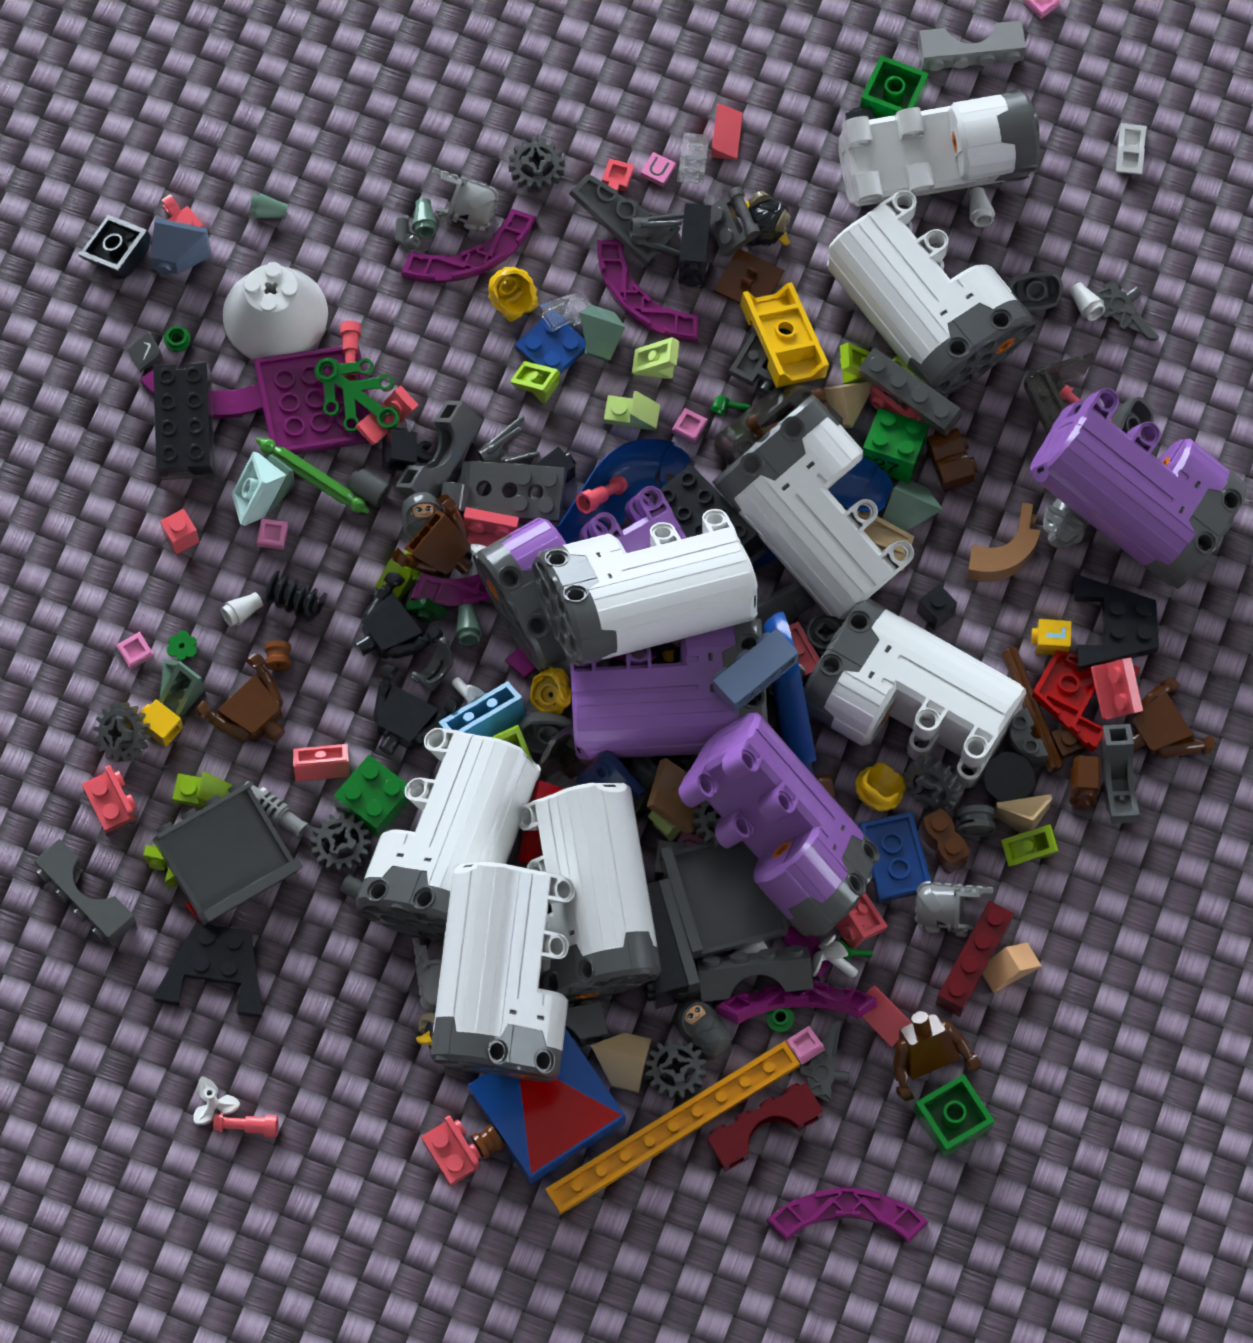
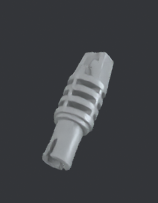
[244,781,309,839]

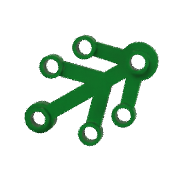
[315,358,400,433]

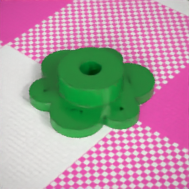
[167,630,197,661]

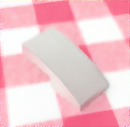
[1116,123,1147,175]

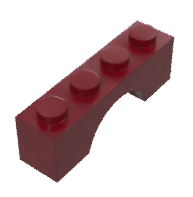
[935,901,1014,1017]
[707,1082,823,1173]

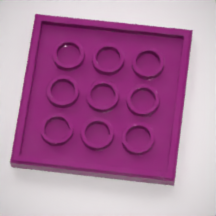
[254,345,371,455]

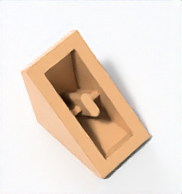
[982,943,1041,993]

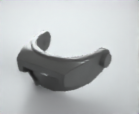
[410,637,454,691]

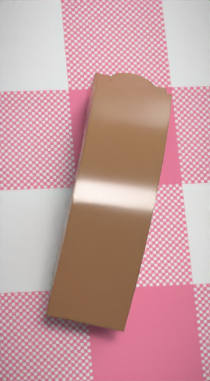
[966,503,1040,582]

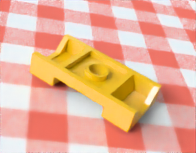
[740,282,829,388]

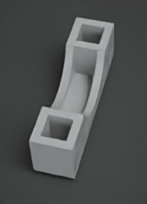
[918,20,1026,71]

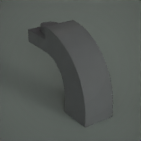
[1101,724,1140,824]

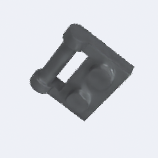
[710,187,761,257]

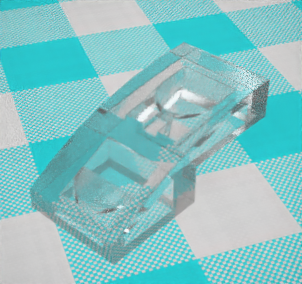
[677,133,710,185]
[539,293,591,331]

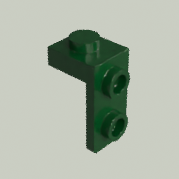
[405,572,447,623]

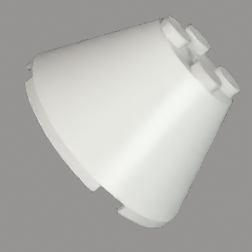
[223,262,328,360]

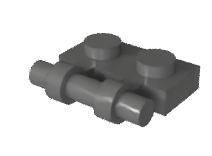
[729,328,776,394]

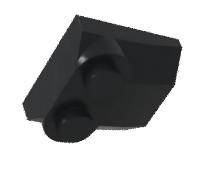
[78,214,151,279]

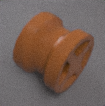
[264,641,292,671]
[470,1124,505,1160]

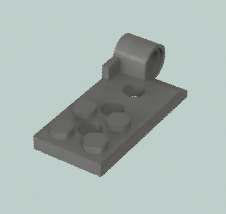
[440,461,567,522]

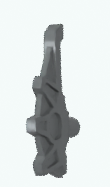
[1095,279,1159,341]
[800,1021,850,1102]

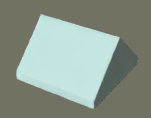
[232,452,287,526]

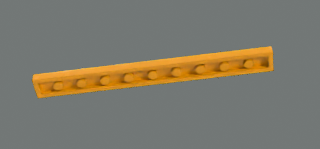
[545,1041,800,1215]

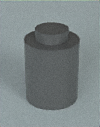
[348,469,391,508]

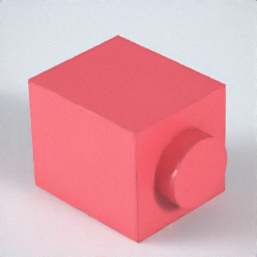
[160,508,199,555]

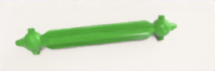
[256,438,370,514]

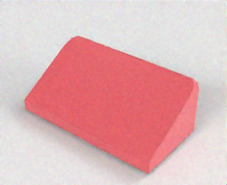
[711,104,743,160]
[293,744,350,782]
[862,985,912,1048]

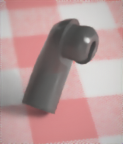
[395,217,421,252]

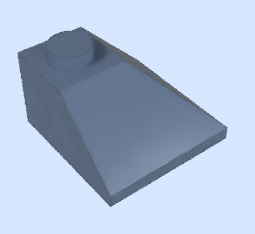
[150,218,212,274]

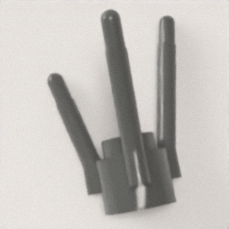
[629,213,684,256]
[477,416,540,464]

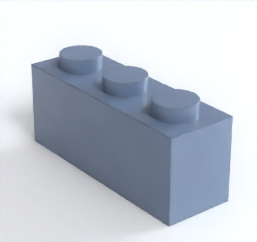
[713,628,799,713]

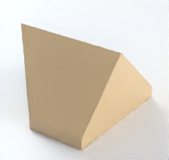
[821,381,873,428]
[995,794,1052,834]
[591,1033,652,1094]

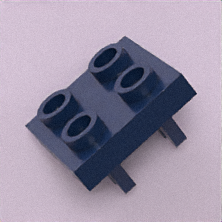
[575,750,645,802]

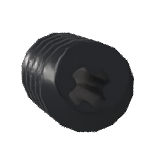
[266,570,327,622]

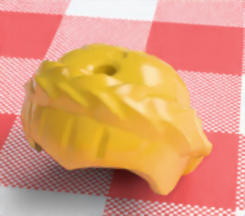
[488,267,539,322]
[530,667,572,715]
[855,762,907,812]

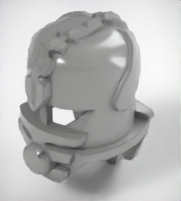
[432,167,499,232]
[1042,497,1091,549]
[914,881,993,937]
[412,938,442,1012]

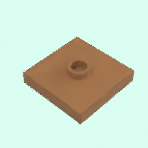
[647,758,699,834]

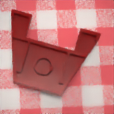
[1031,650,1140,752]

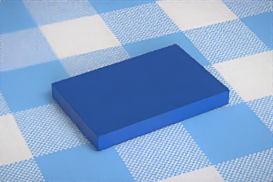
[858,811,931,903]

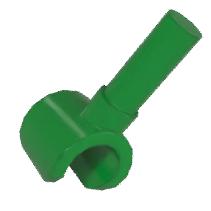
[711,395,750,415]
[837,940,873,961]

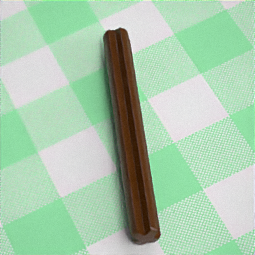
[1002,647,1063,772]

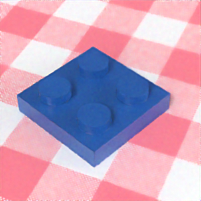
[515,310,586,375]

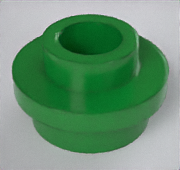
[164,326,191,352]
[766,1008,794,1033]

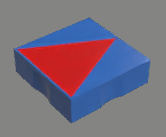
[468,1028,626,1186]

